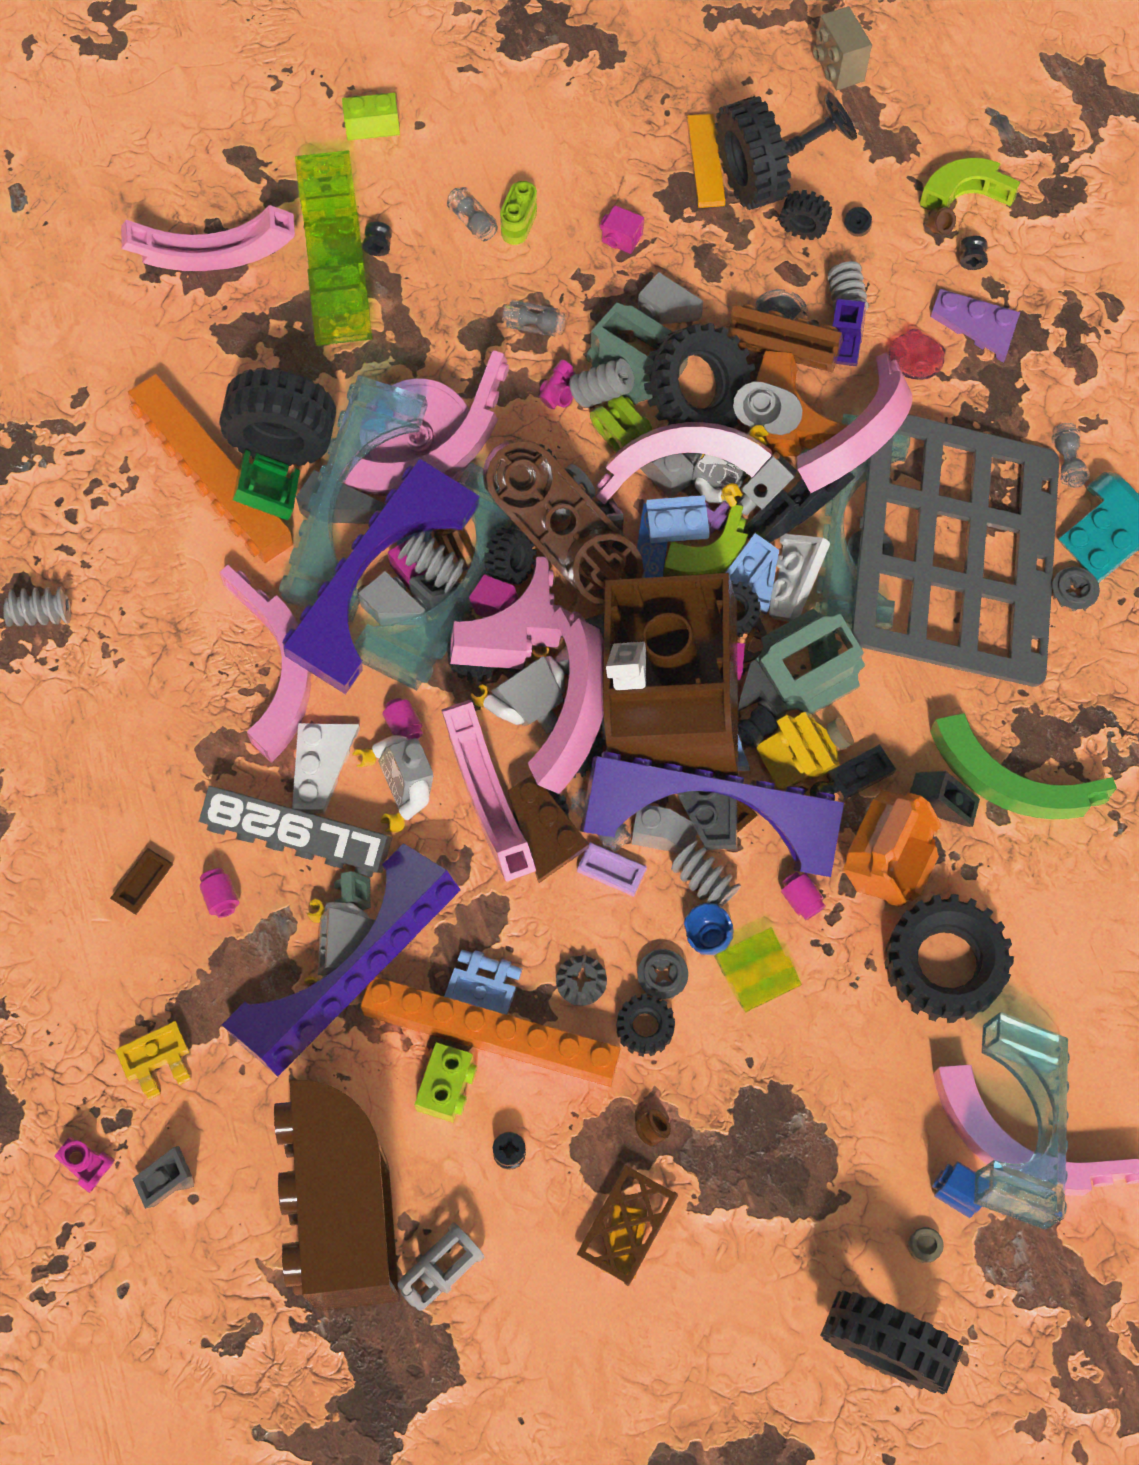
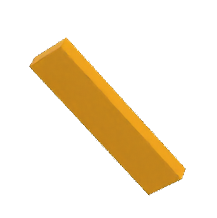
[687,114,725,208]

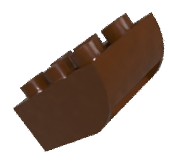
[603,573,738,776]
[274,1080,400,1311]

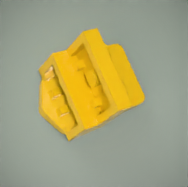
[757,712,840,789]

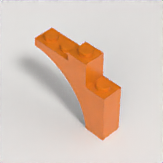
[756,351,848,457]

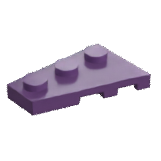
[931,289,1020,363]

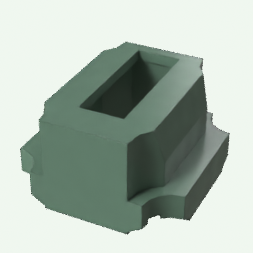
[587,303,688,405]
[756,608,865,715]

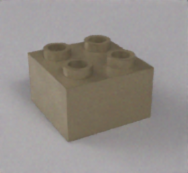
[813,6,872,91]

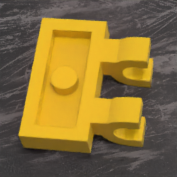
[115,1021,191,1100]

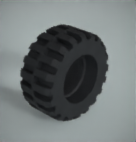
[219,367,336,466]

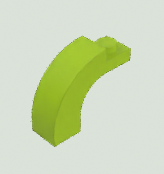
[920,158,1021,211]
[663,505,748,577]

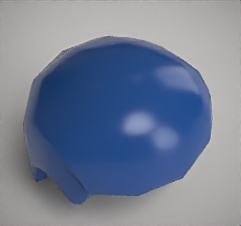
[684,903,734,955]

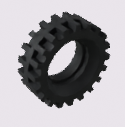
[715,96,791,210]
[644,323,757,428]
[884,894,1014,1023]
[820,1290,963,1394]

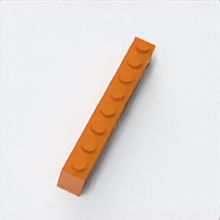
[128,374,293,563]
[361,977,621,1087]

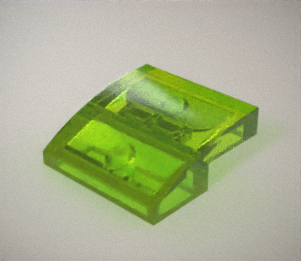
[714,927,802,1013]

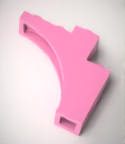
[450,557,563,669]

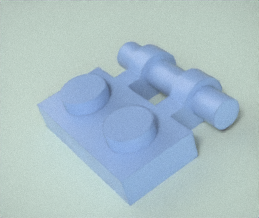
[444,950,523,1015]

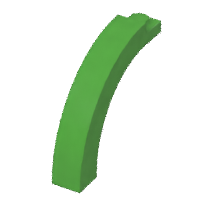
[930,713,1117,820]

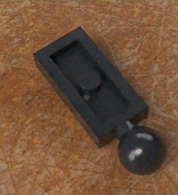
[810,744,896,801]

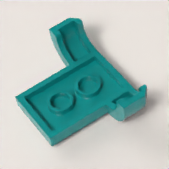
[1059,472,1139,583]

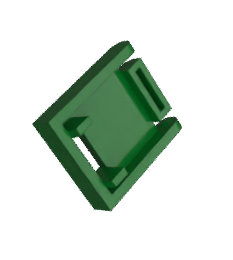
[233,449,300,520]

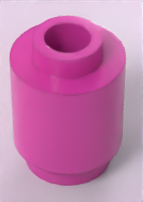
[382,698,423,740]
[199,868,239,918]
[781,872,826,921]

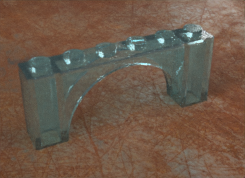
[974,1012,1070,1230]

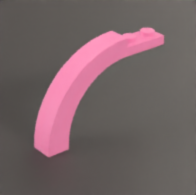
[345,350,509,496]
[797,352,913,493]
[219,565,311,763]
[933,1065,1139,1196]

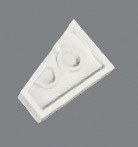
[769,534,830,622]
[292,723,360,814]

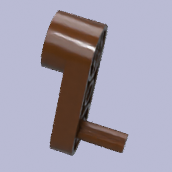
[482,438,644,605]

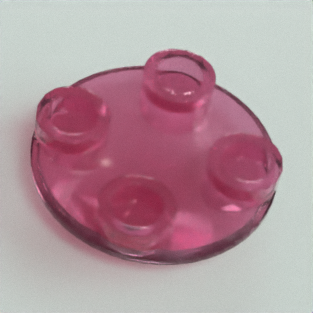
[889,329,946,380]

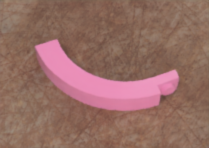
[121,205,295,271]
[596,422,772,504]
[528,607,604,794]
[441,700,536,882]

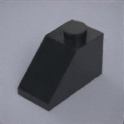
[910,771,980,827]

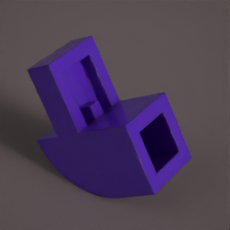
[833,299,866,367]

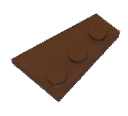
[508,774,589,884]

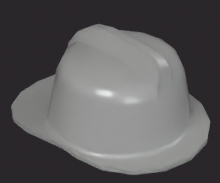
[733,381,803,435]

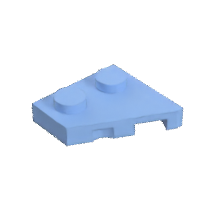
[726,533,779,614]

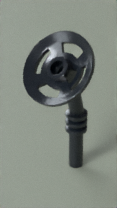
[784,92,857,157]

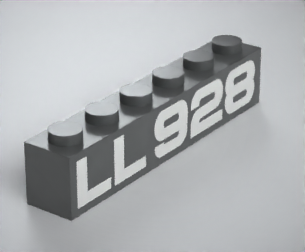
[198,786,393,877]

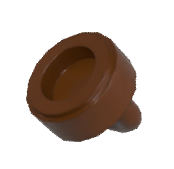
[925,206,956,235]
[635,1108,671,1146]

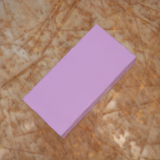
[577,842,647,897]

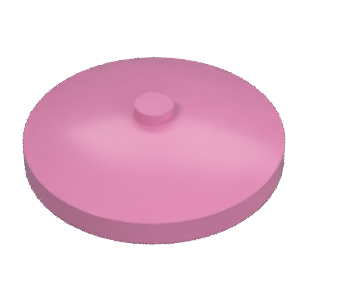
[360,379,470,480]

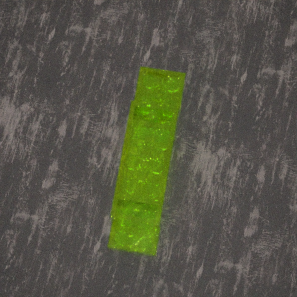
[295,150,373,346]

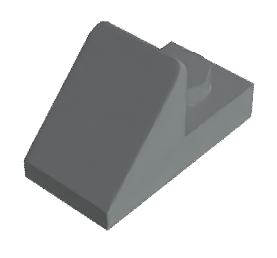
[738,660,787,724]
[132,1146,194,1209]

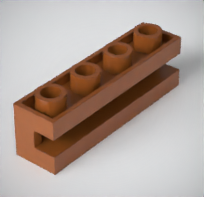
[726,304,843,373]

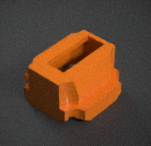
[843,790,942,907]

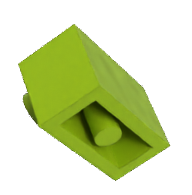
[342,93,400,141]
[414,1042,478,1123]

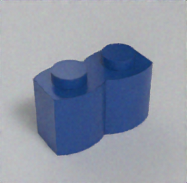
[932,1161,994,1219]

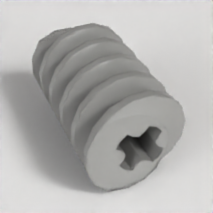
[828,261,869,311]
[569,358,634,408]
[398,531,464,594]
[4,586,71,627]
[671,841,741,907]

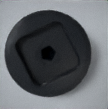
[845,207,873,237]

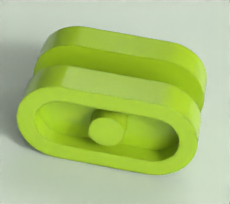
[500,181,537,245]
[590,395,652,453]

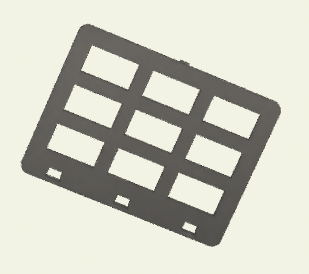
[851,414,1059,687]

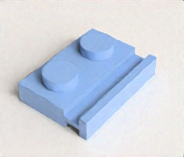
[646,495,710,543]

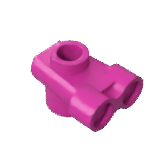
[539,359,576,410]
[54,1137,115,1193]

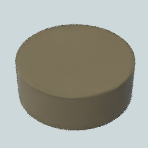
[827,718,854,750]
[908,1227,944,1263]

